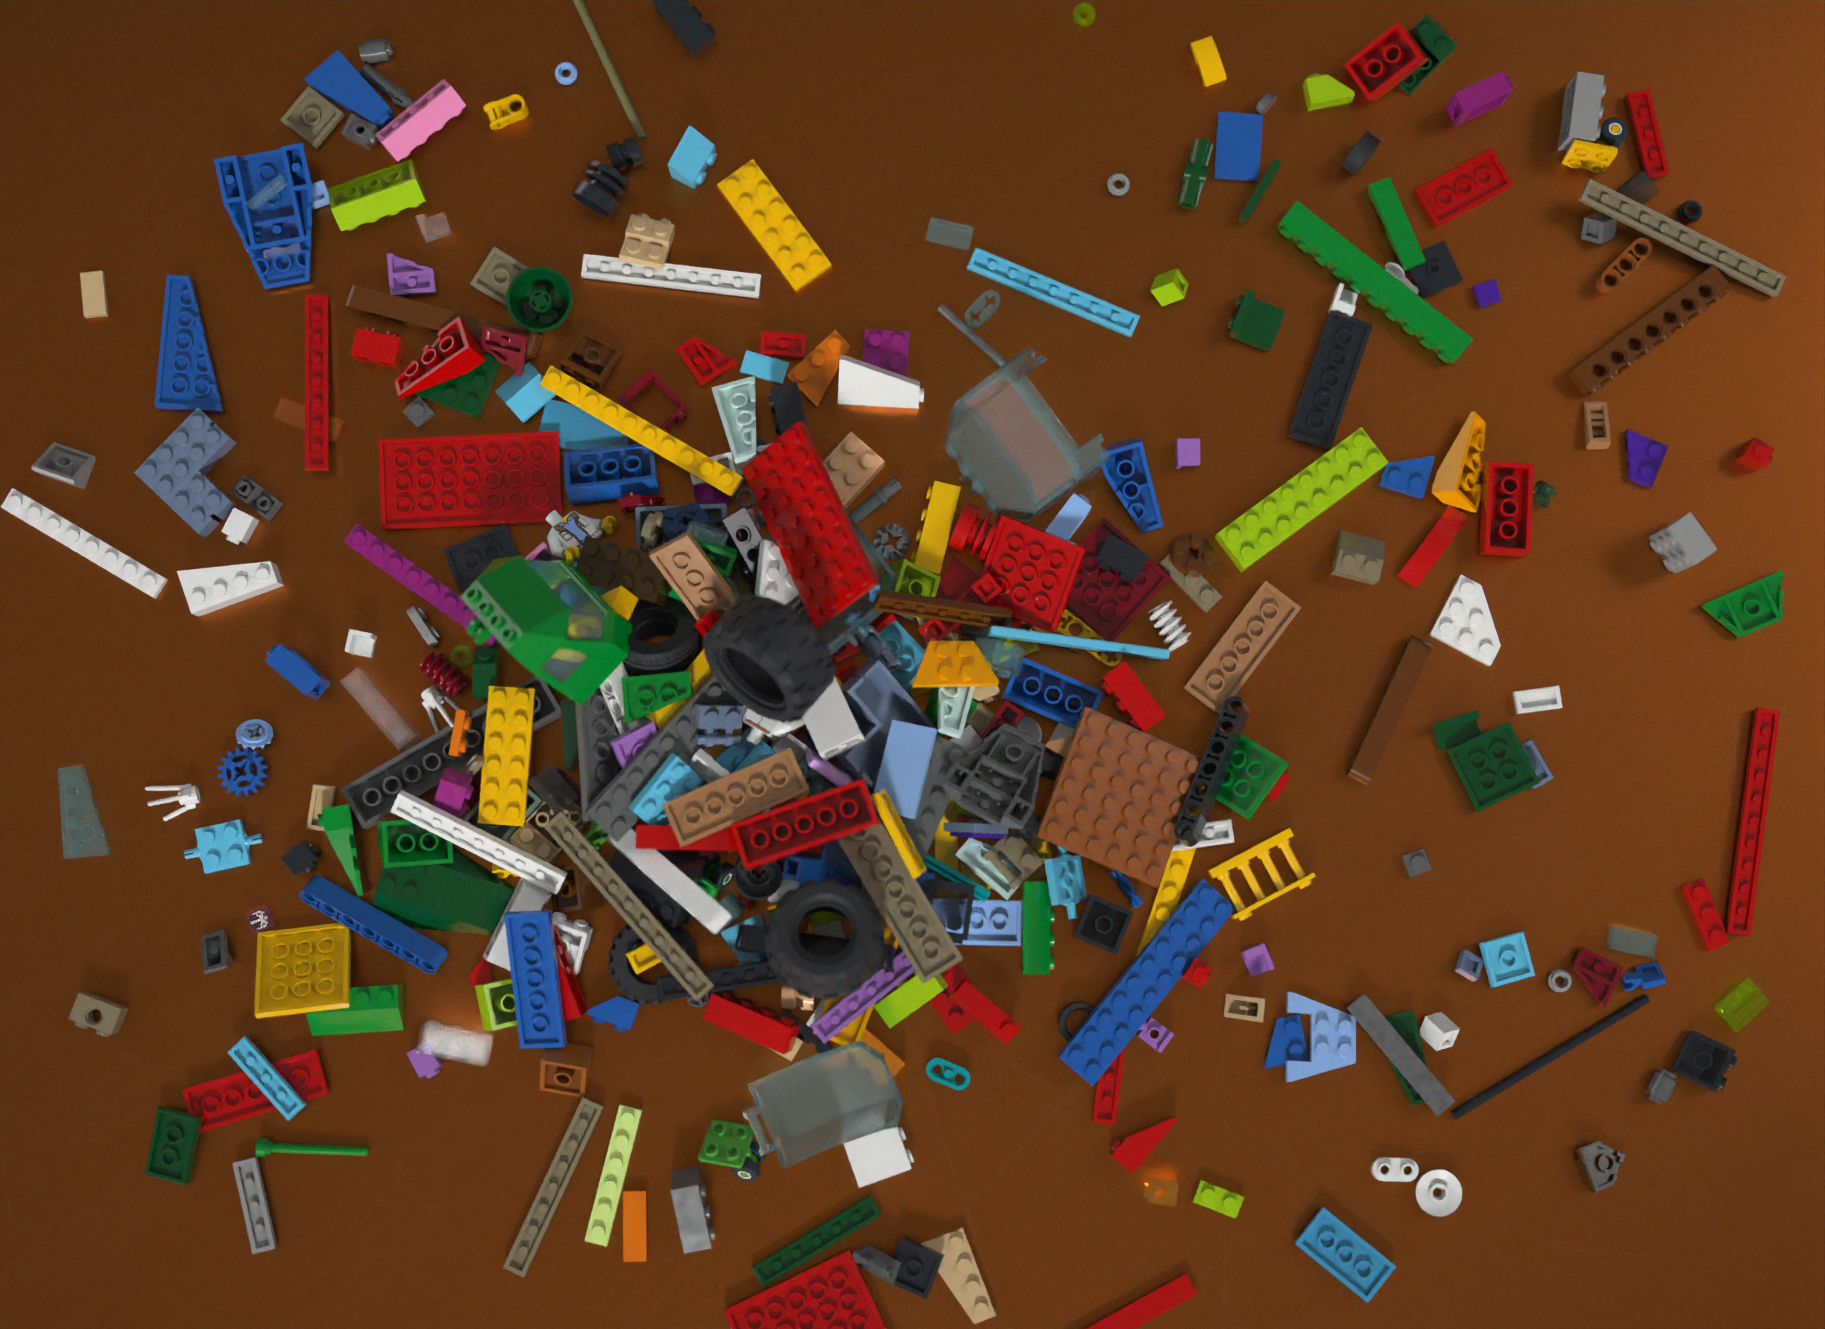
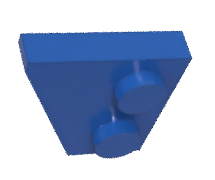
[1379,456,1435,499]

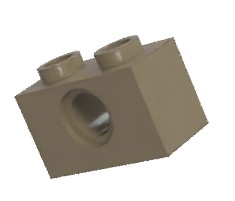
[68,992,128,1037]

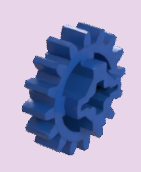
[218,747,269,796]

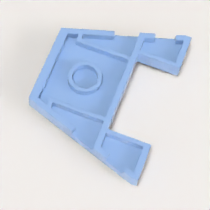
[1285,992,1356,1082]

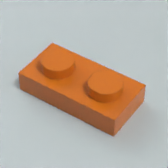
[449,709,472,758]

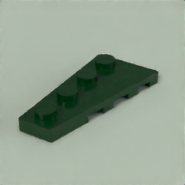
[1384,1010,1427,1106]

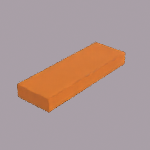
[623,1190,647,1262]

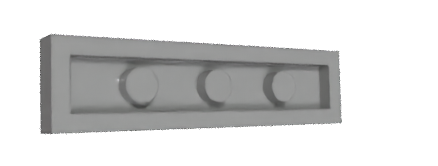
[232,1157,277,1254]

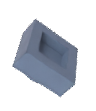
[1454,949,1484,982]

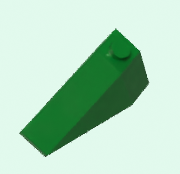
[318,804,363,896]

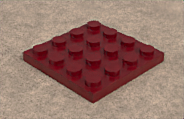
[1067,517,1171,642]

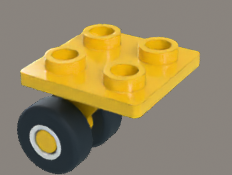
[1562,118,1628,173]

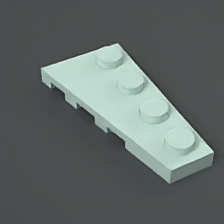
[711,376,757,464]

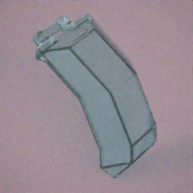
[743,1041,903,1169]

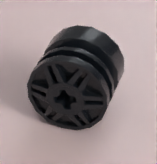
[570,159,630,217]
[734,855,783,900]

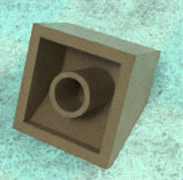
[1330,530,1385,585]

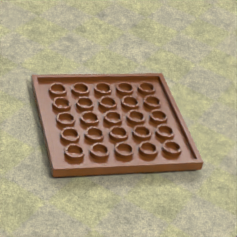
[1034,707,1202,887]

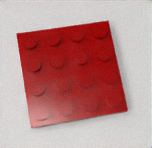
[979,514,1087,634]

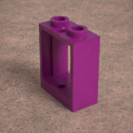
[1445,71,1513,126]

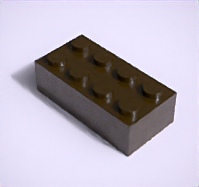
[576,536,671,606]

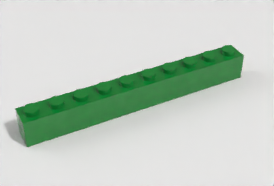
[1277,201,1473,364]

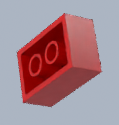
[1344,21,1429,102]
[1099,661,1166,732]

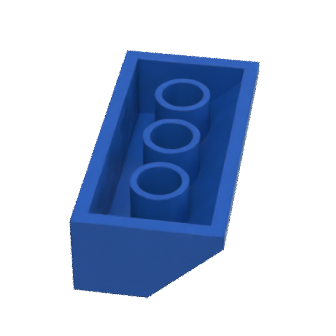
[564,444,660,504]
[1002,656,1104,729]

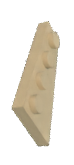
[920,1227,996,1324]

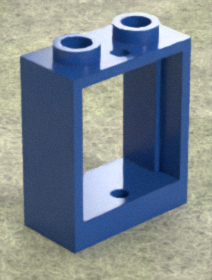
[265,643,331,699]

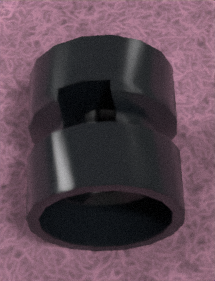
[606,136,644,172]

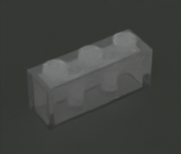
[416,1020,493,1066]

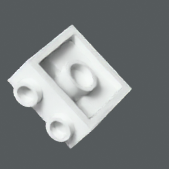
[552,912,593,975]

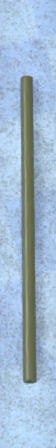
[573,0,646,140]

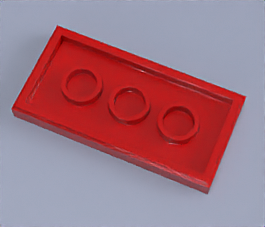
[1413,147,1514,229]

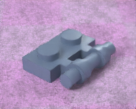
[695,704,743,746]

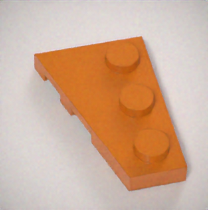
[786,330,851,408]

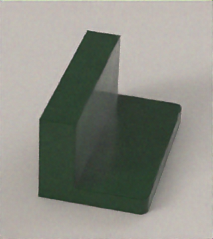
[1430,710,1481,750]

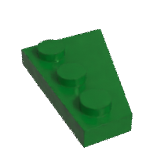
[621,671,693,724]

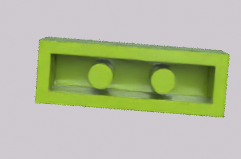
[874,971,948,1028]

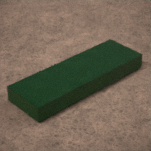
[1238,158,1281,224]

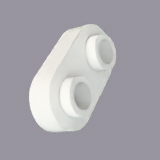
[1371,1157,1419,1182]

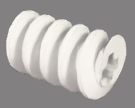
[1148,600,1191,652]

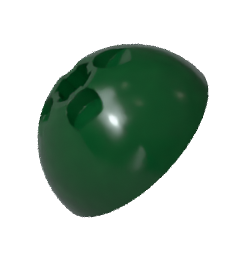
[506,266,573,333]

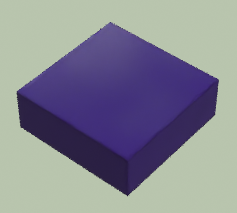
[1472,279,1502,308]

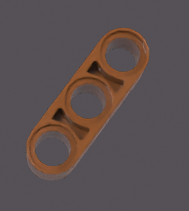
[1595,238,1652,294]

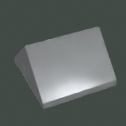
[32,442,96,489]

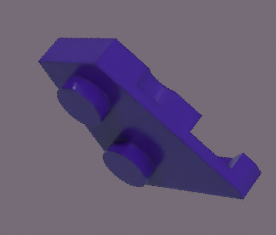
[1625,429,1668,488]

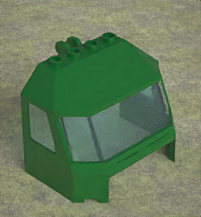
[461,555,632,706]

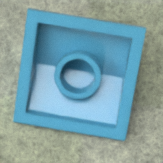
[495,362,556,423]

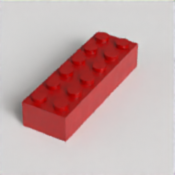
[731,779,881,870]

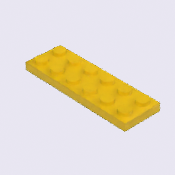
[717,159,832,292]
[478,686,536,827]

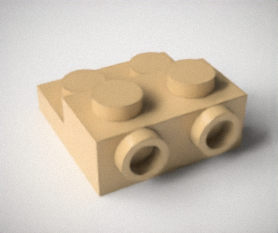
[619,213,675,270]

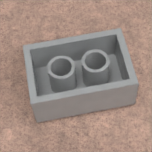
[1558,72,1606,151]
[1648,512,1718,574]

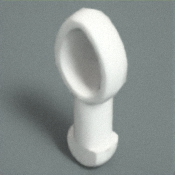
[1384,262,1419,295]

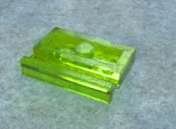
[1712,977,1770,1032]

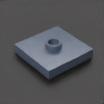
[944,819,1009,834]

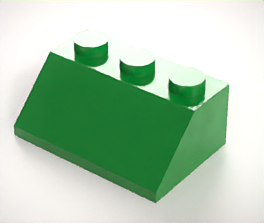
[377,819,453,868]

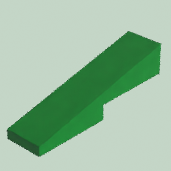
[1368,177,1425,271]

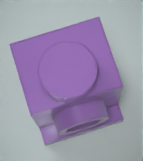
[1137,1017,1174,1053]

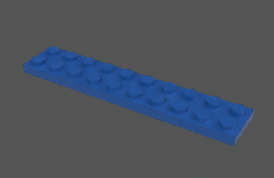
[1057,878,1236,1086]

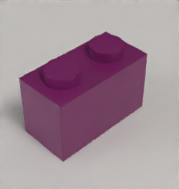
[433,768,474,818]

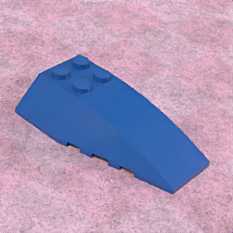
[214,143,313,289]

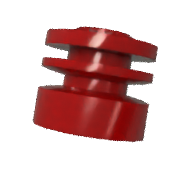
[948,502,1001,561]

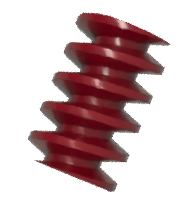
[419,651,470,699]

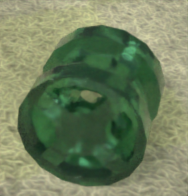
[1533,480,1557,508]

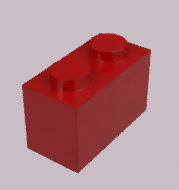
[351,327,405,368]

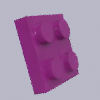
[863,329,909,377]

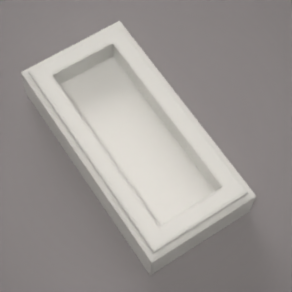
[1513,685,1563,714]

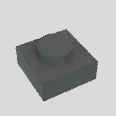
[403,397,435,429]
[1401,848,1432,878]

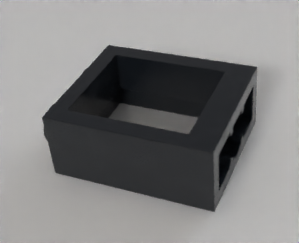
[927,879,975,944]

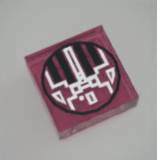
[245,905,276,935]

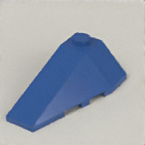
[1098,437,1164,533]

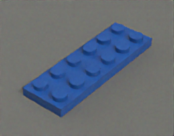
[504,910,567,1049]

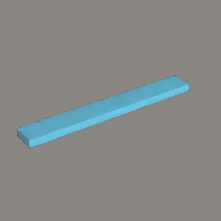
[967,247,1140,337]
[987,625,1170,660]

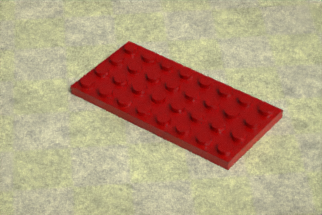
[742,422,879,628]
[378,431,563,530]

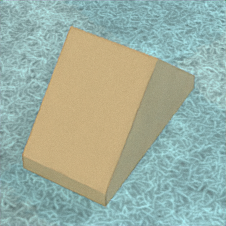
[1224,994,1265,1022]

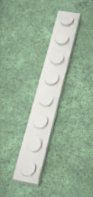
[581,254,762,298]
[1,488,168,599]
[391,790,568,895]

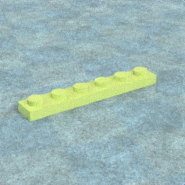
[584,1104,643,1247]

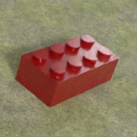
[1479,461,1534,557]

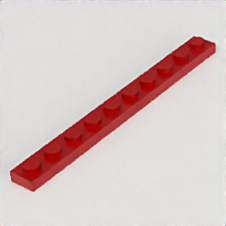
[1725,707,1781,936]

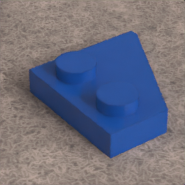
[1264,1014,1309,1068]

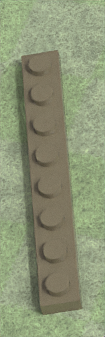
[503,1097,604,1277]

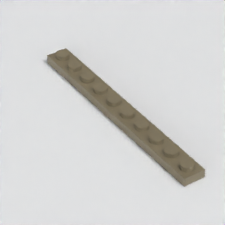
[1578,179,1787,298]
[544,811,715,1001]

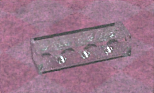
[340,667,421,752]

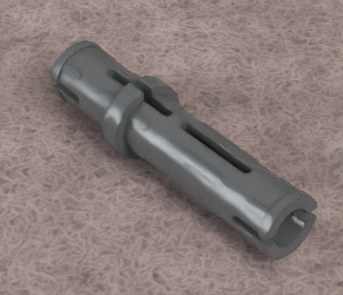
[360,64,416,110]
[847,477,903,527]

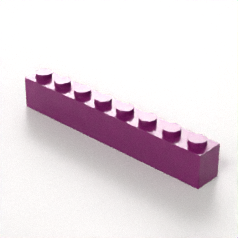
[343,523,499,646]

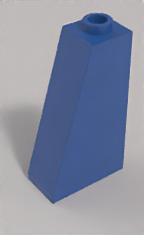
[305,50,395,129]

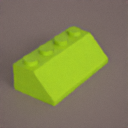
[328,159,426,231]

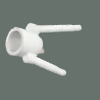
[421,685,463,733]
[145,783,200,821]

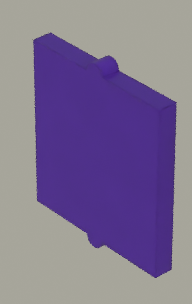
[950,832,1004,839]

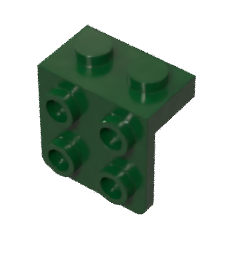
[1227,289,1285,351]

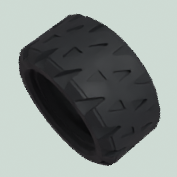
[703,594,835,723]

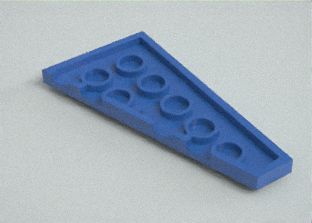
[154,275,224,413]

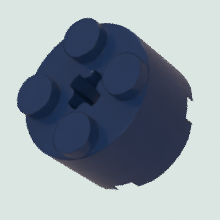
[662,502,711,543]

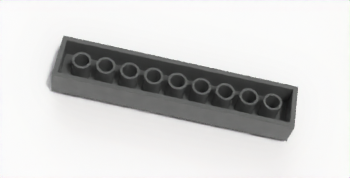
[341,675,566,829]

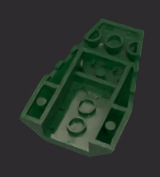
[372,847,516,935]

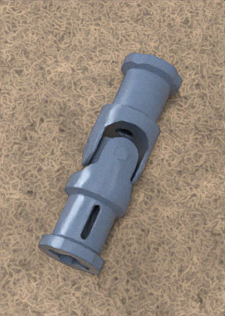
[846,612,902,674]

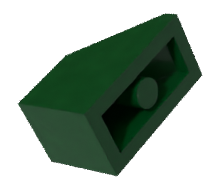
[472,646,501,699]

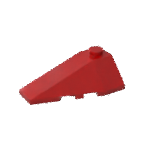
[394,316,485,398]

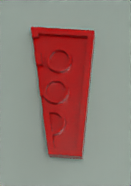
[935,555,1022,629]

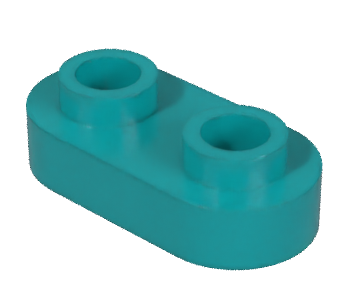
[926,1057,970,1090]

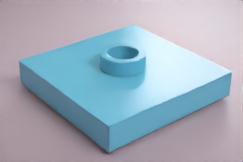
[1479,931,1535,987]

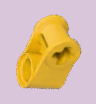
[483,94,529,130]

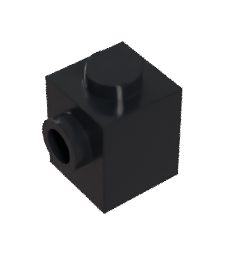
[281,841,321,876]

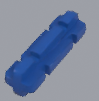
[1110,870,1143,908]

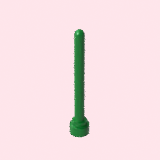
[256,1138,369,1157]

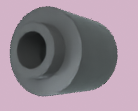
[359,37,394,63]
[1645,1068,1677,1104]

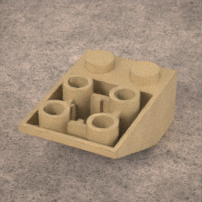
[510,787,588,865]

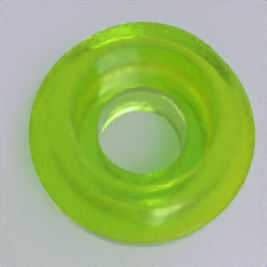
[1073,3,1096,26]
[450,645,473,668]

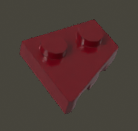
[480,323,529,377]
[1571,947,1624,1007]

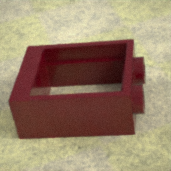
[617,368,689,434]

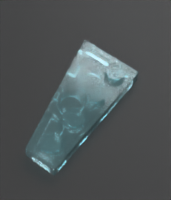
[58,766,112,859]

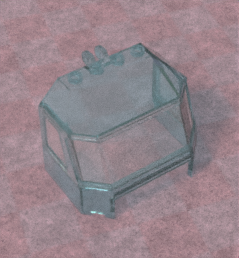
[945,348,1110,522]

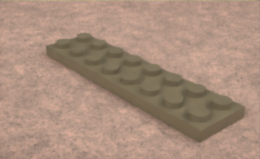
[838,817,963,984]

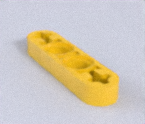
[1057,609,1122,668]

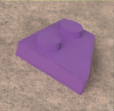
[387,253,437,297]

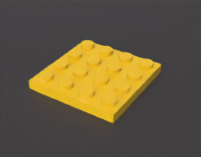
[254,923,351,1018]

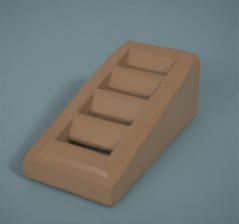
[1583,401,1611,450]

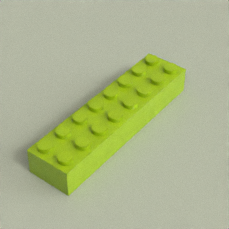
[1215,427,1389,573]

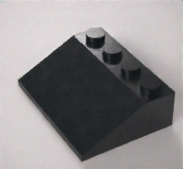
[597,828,707,927]

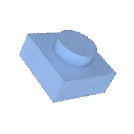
[312,180,330,210]

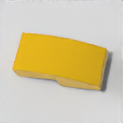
[1190,36,1227,87]

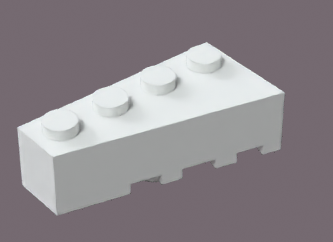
[177,561,284,616]

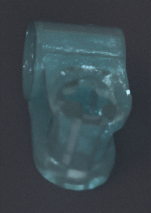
[706,892,747,934]

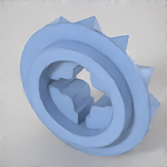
[236,719,273,750]

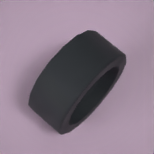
[1341,131,1381,175]
[1058,1001,1095,1041]

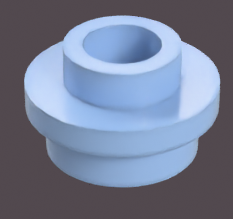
[555,62,577,85]

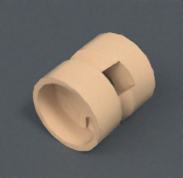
[781,983,815,1010]

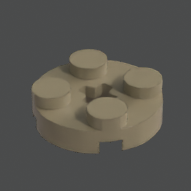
[639,510,665,553]

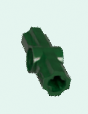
[1178,139,1213,209]

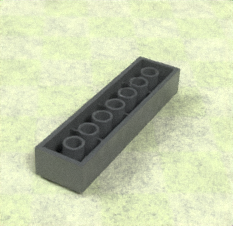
[860,735,970,913]

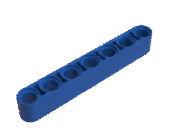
[299,875,448,974]

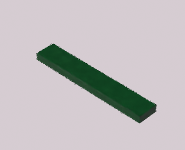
[751,1194,882,1287]

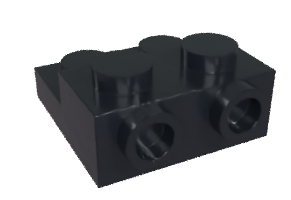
[1671,1029,1738,1093]

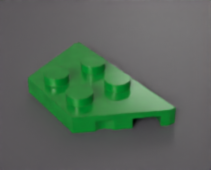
[1701,570,1784,638]

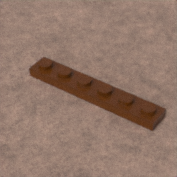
[873,589,1012,627]

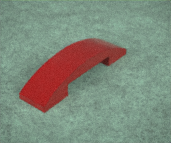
[1396,505,1468,589]
[918,572,1002,643]

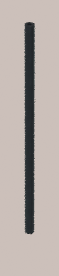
[1451,994,1650,1120]

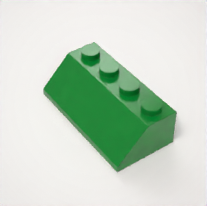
[1021,881,1055,975]
[306,984,405,1036]

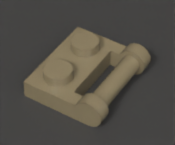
[983,829,1044,890]

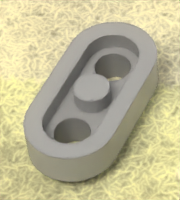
[406,605,440,648]

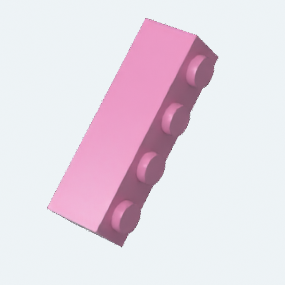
[375,79,466,162]

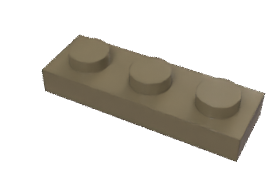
[1159,554,1222,613]

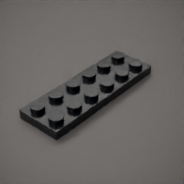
[1287,310,1373,451]

